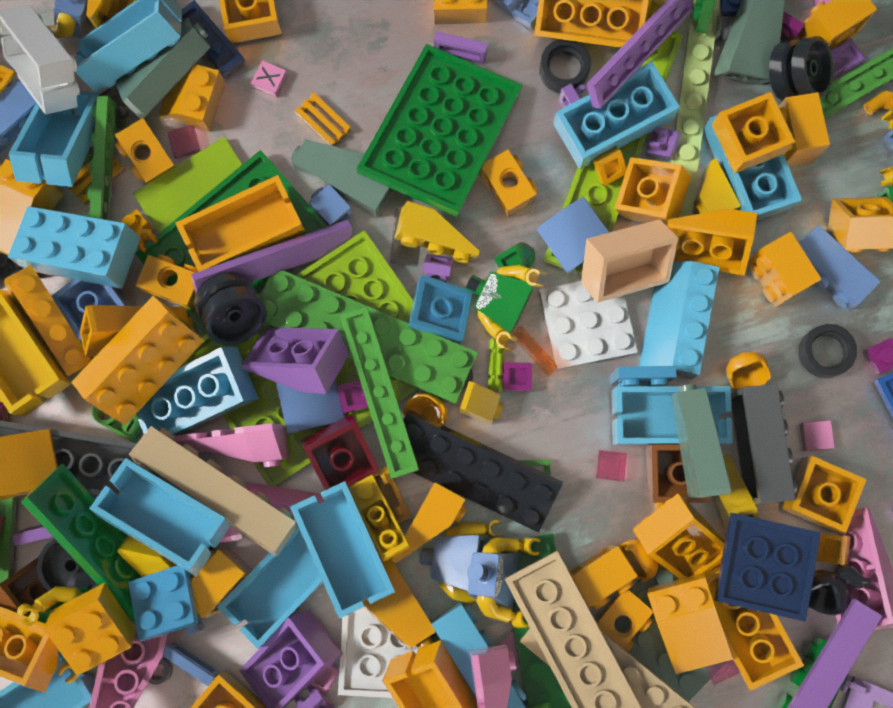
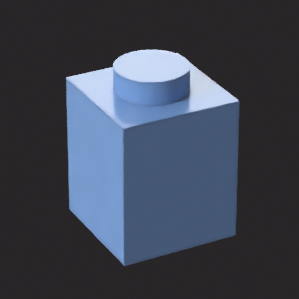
[309,184,353,226]

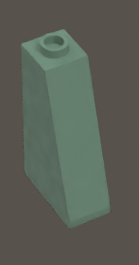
[714,0,785,85]
[116,18,210,119]
[291,140,394,217]
[671,384,731,498]

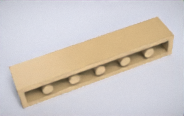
[129,426,297,557]

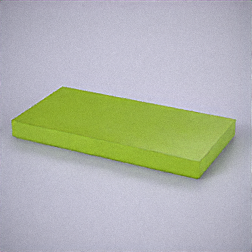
[133,137,242,233]

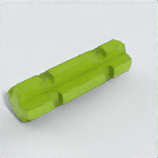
[488,338,504,392]

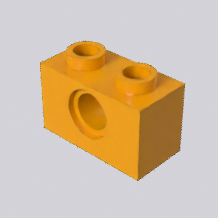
[115,118,175,183]
[480,149,537,218]
[135,254,198,310]
[596,590,653,651]

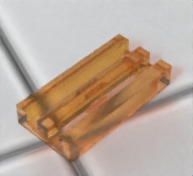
[512,326,557,377]

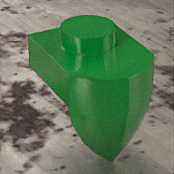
[493,242,536,268]

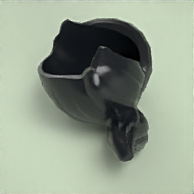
[808,565,871,615]

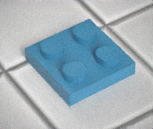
[408,275,472,343]
[610,366,677,387]
[128,565,199,641]

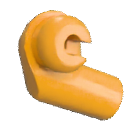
[863,91,893,115]

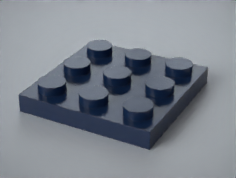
[714,513,821,622]

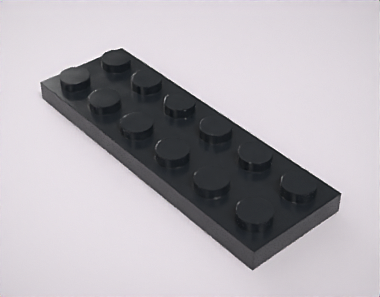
[403,409,563,533]

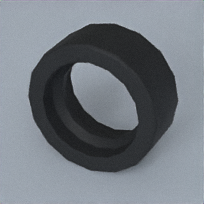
[539,39,591,93]
[798,324,857,378]

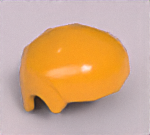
[726,351,771,390]
[403,393,448,425]
[618,538,658,582]

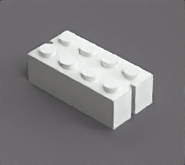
[0,5,80,115]

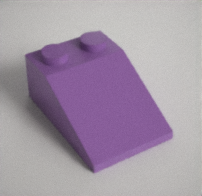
[242,327,349,394]
[239,609,343,708]

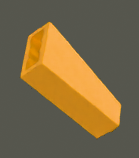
[80,305,194,357]
[362,546,436,651]

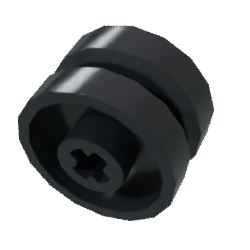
[769,36,833,101]
[194,272,267,345]
[37,538,98,591]

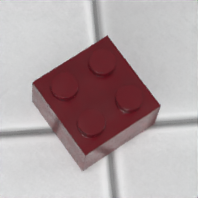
[300,414,380,490]

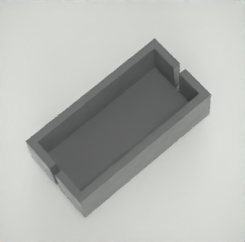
[731,384,797,504]

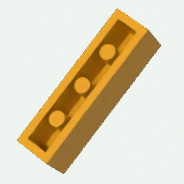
[4,265,92,377]

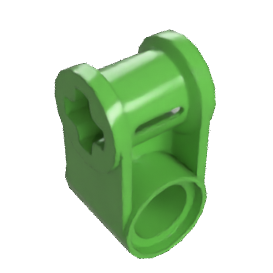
[92,406,142,443]

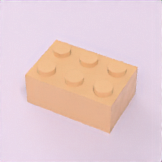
[581,219,678,303]

